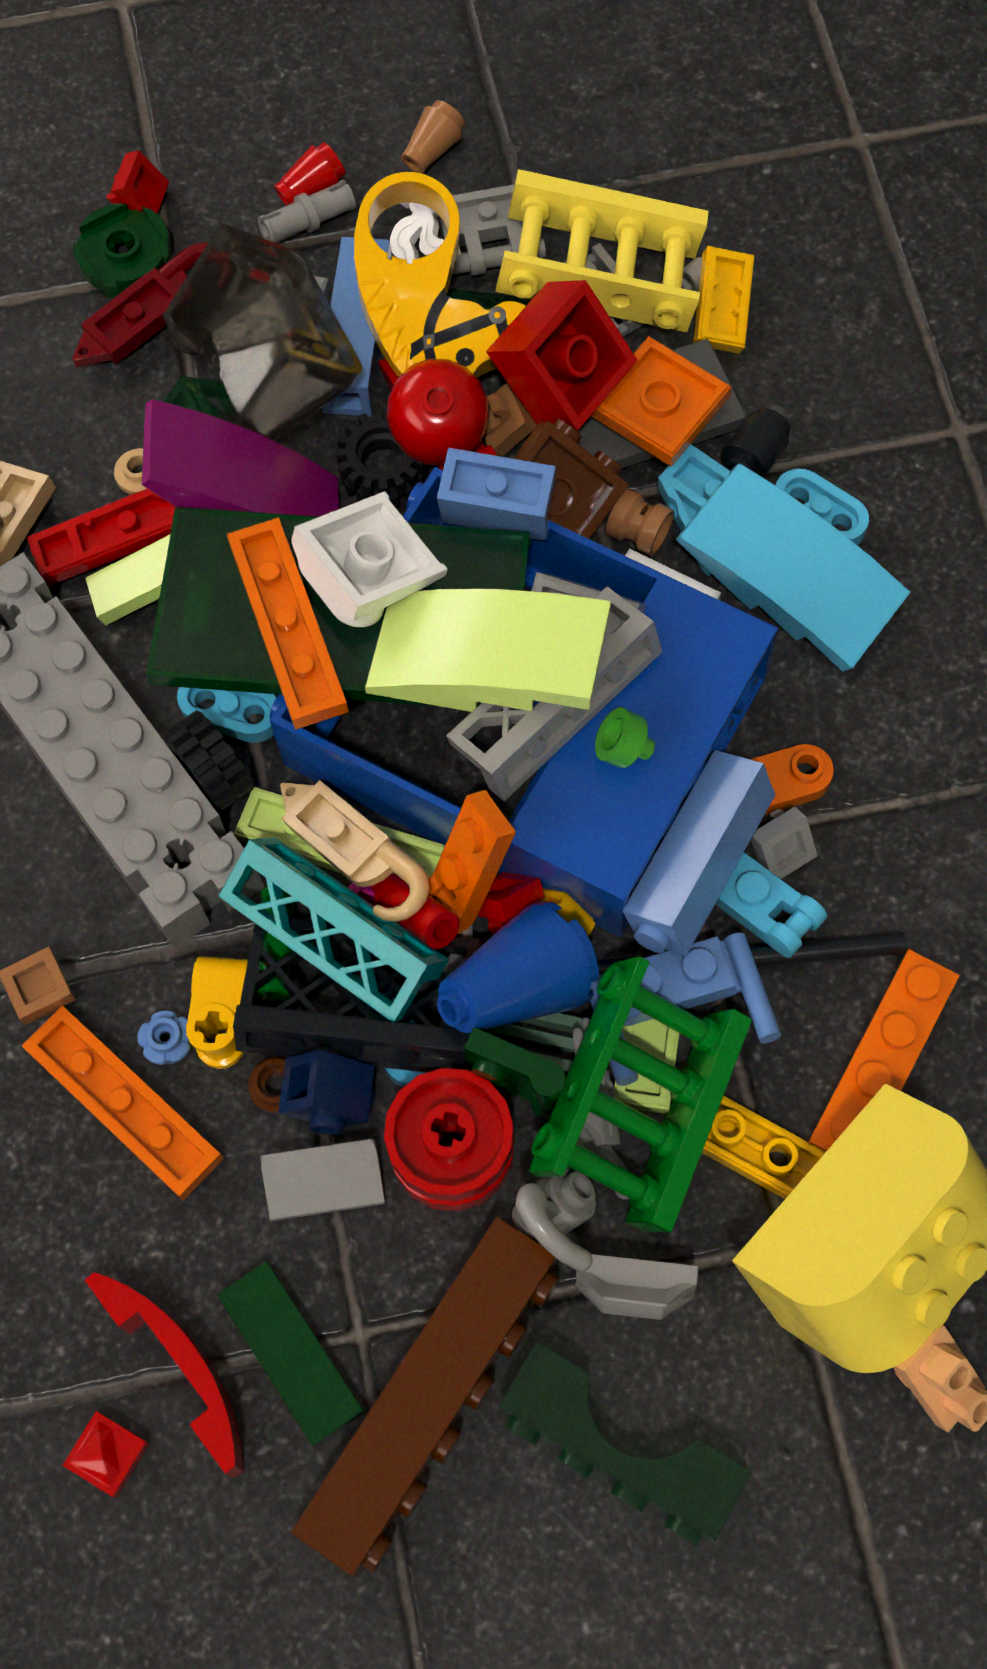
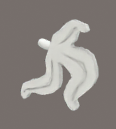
[390,203,461,264]

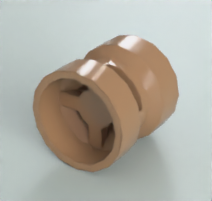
[605,488,675,557]

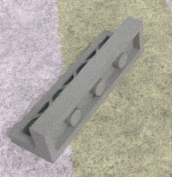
[446,587,662,801]

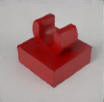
[106,150,169,214]
[477,872,545,935]

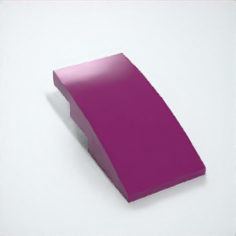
[142,399,339,536]

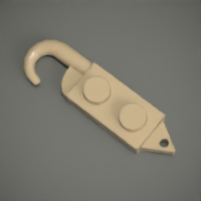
[280,780,430,922]

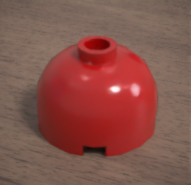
[387,359,488,465]

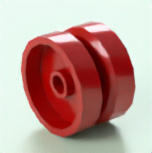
[384,1068,515,1211]

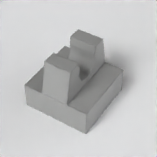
[748,806,818,879]

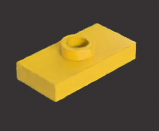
[693,246,754,354]

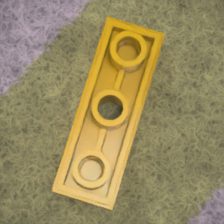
[702,1096,825,1199]

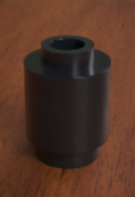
[721,408,790,478]

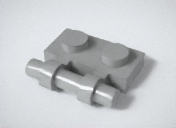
[438,184,546,277]

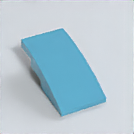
[675,463,910,672]

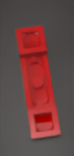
[84,1272,244,1478]

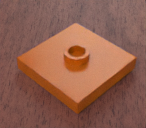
[591,336,732,467]

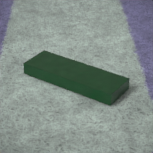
[217,1261,365,1448]

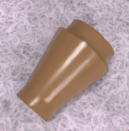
[401,100,465,174]

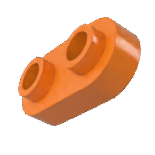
[750,744,834,815]

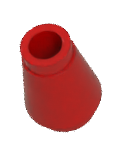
[273,142,346,206]

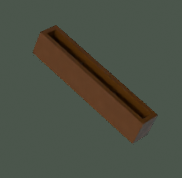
[291,1216,560,1578]

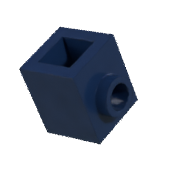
[278,1050,375,1135]

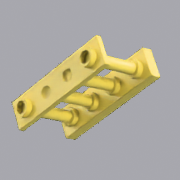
[495,169,709,333]

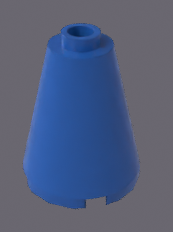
[437,901,599,1033]

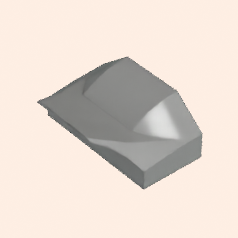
[575,1254,698,1320]

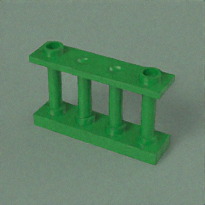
[528,956,752,1233]

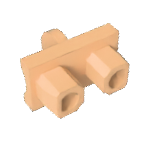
[894,1325,987,1433]

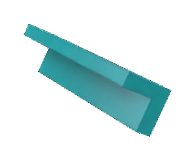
[218,837,449,1022]

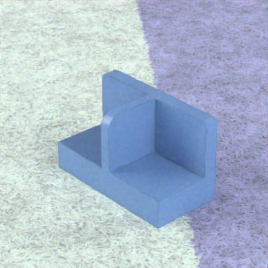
[437,448,556,540]

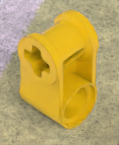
[186,956,256,1069]

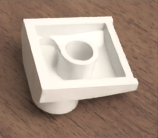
[291,491,448,627]

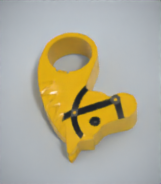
[354,172,526,378]

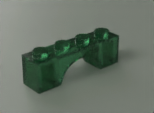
[499,1342,752,1546]

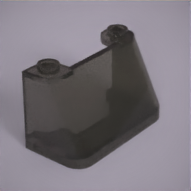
[163,223,363,441]

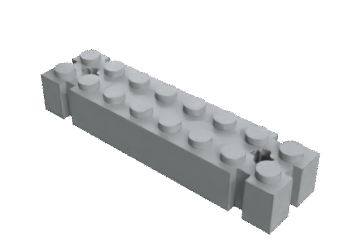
[0,552,264,949]

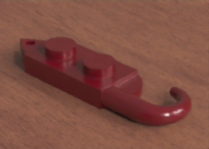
[72,242,233,367]

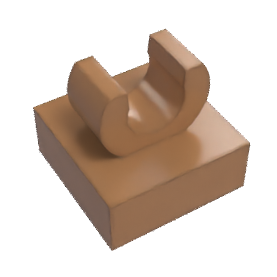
[483,383,537,456]
[0,946,76,1026]

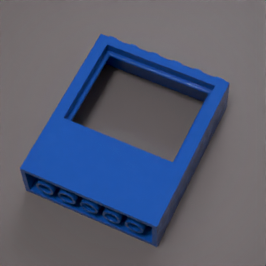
[269,467,778,938]

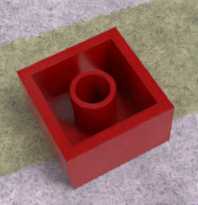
[486,280,638,431]

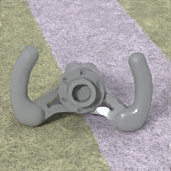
[512,1127,629,1272]

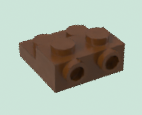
[513,418,629,539]

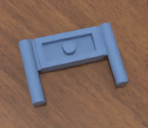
[589,933,782,1086]

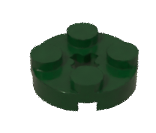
[73,203,172,299]

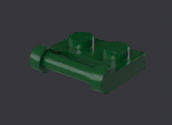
[464,1027,565,1123]

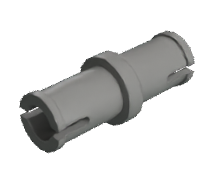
[257,180,356,246]

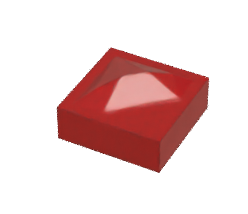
[62,1411,150,1498]

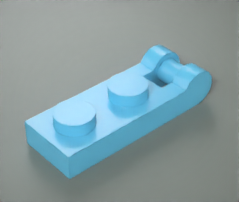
[715,852,828,958]

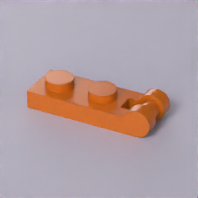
[429,790,516,935]

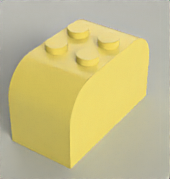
[732,1084,987,1373]

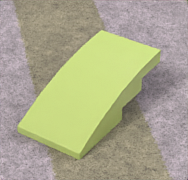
[365,589,611,712]

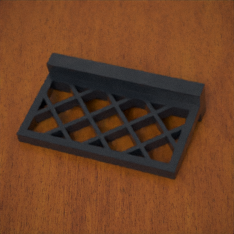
[233,918,480,1072]

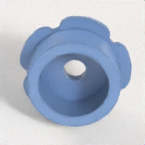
[137,1010,191,1065]

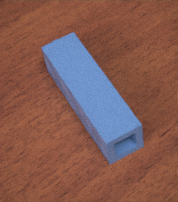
[318,237,392,417]
[623,750,775,956]

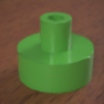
[595,707,655,769]

